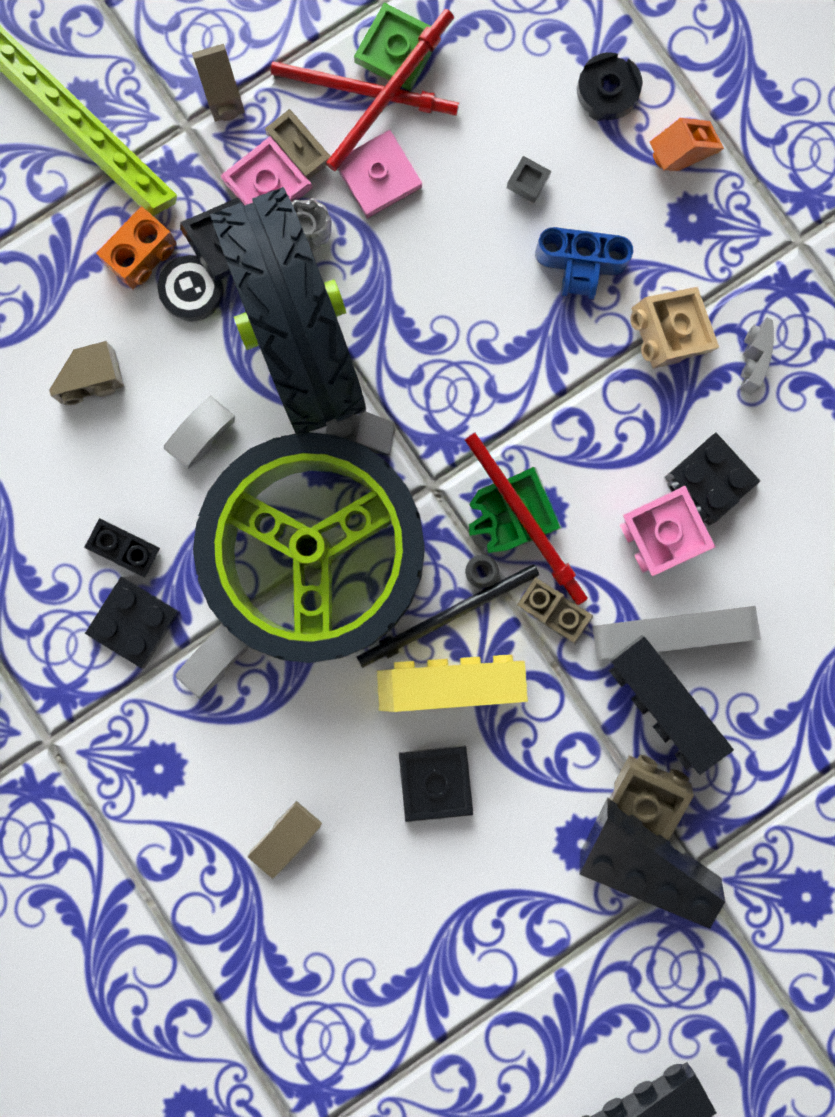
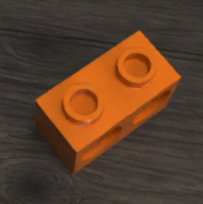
[96,206,177,290]

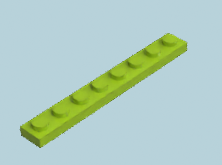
[0,25,177,216]

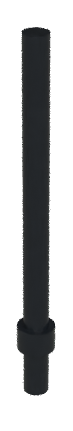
[356,564,539,668]

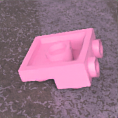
[620,486,715,576]

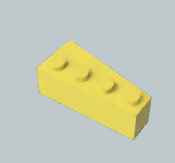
[377,655,528,712]

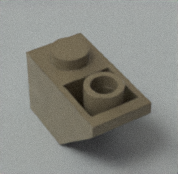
[49,341,124,405]

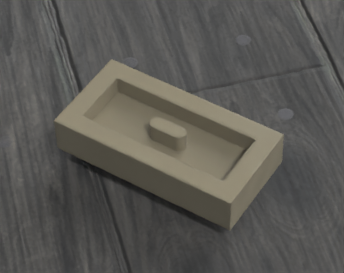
[265,109,330,180]

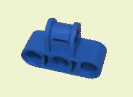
[535,227,634,300]

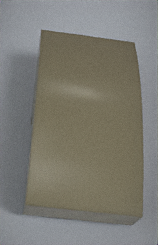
[517,577,593,645]
[247,801,322,879]

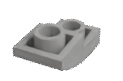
[739,317,774,395]
[164,396,235,469]
[176,624,248,700]

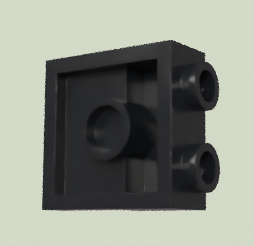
[665,432,760,526]

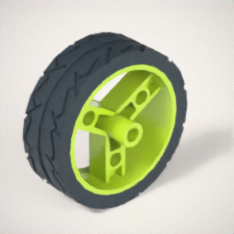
[210,187,366,436]
[193,432,425,663]

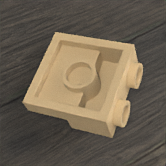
[630,287,719,369]

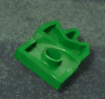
[469,467,562,553]

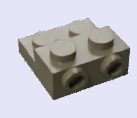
[609,755,694,840]

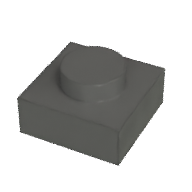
[506,156,551,203]

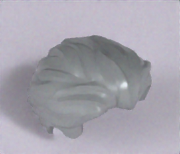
[292,198,332,252]

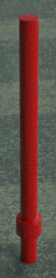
[326,9,454,172]
[270,61,460,116]
[464,432,588,605]

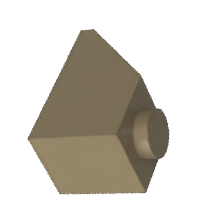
[192,43,245,122]

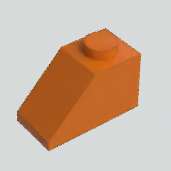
[649,117,724,171]

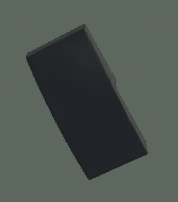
[84,518,160,578]

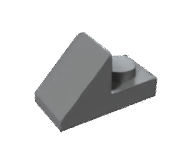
[325,411,395,455]

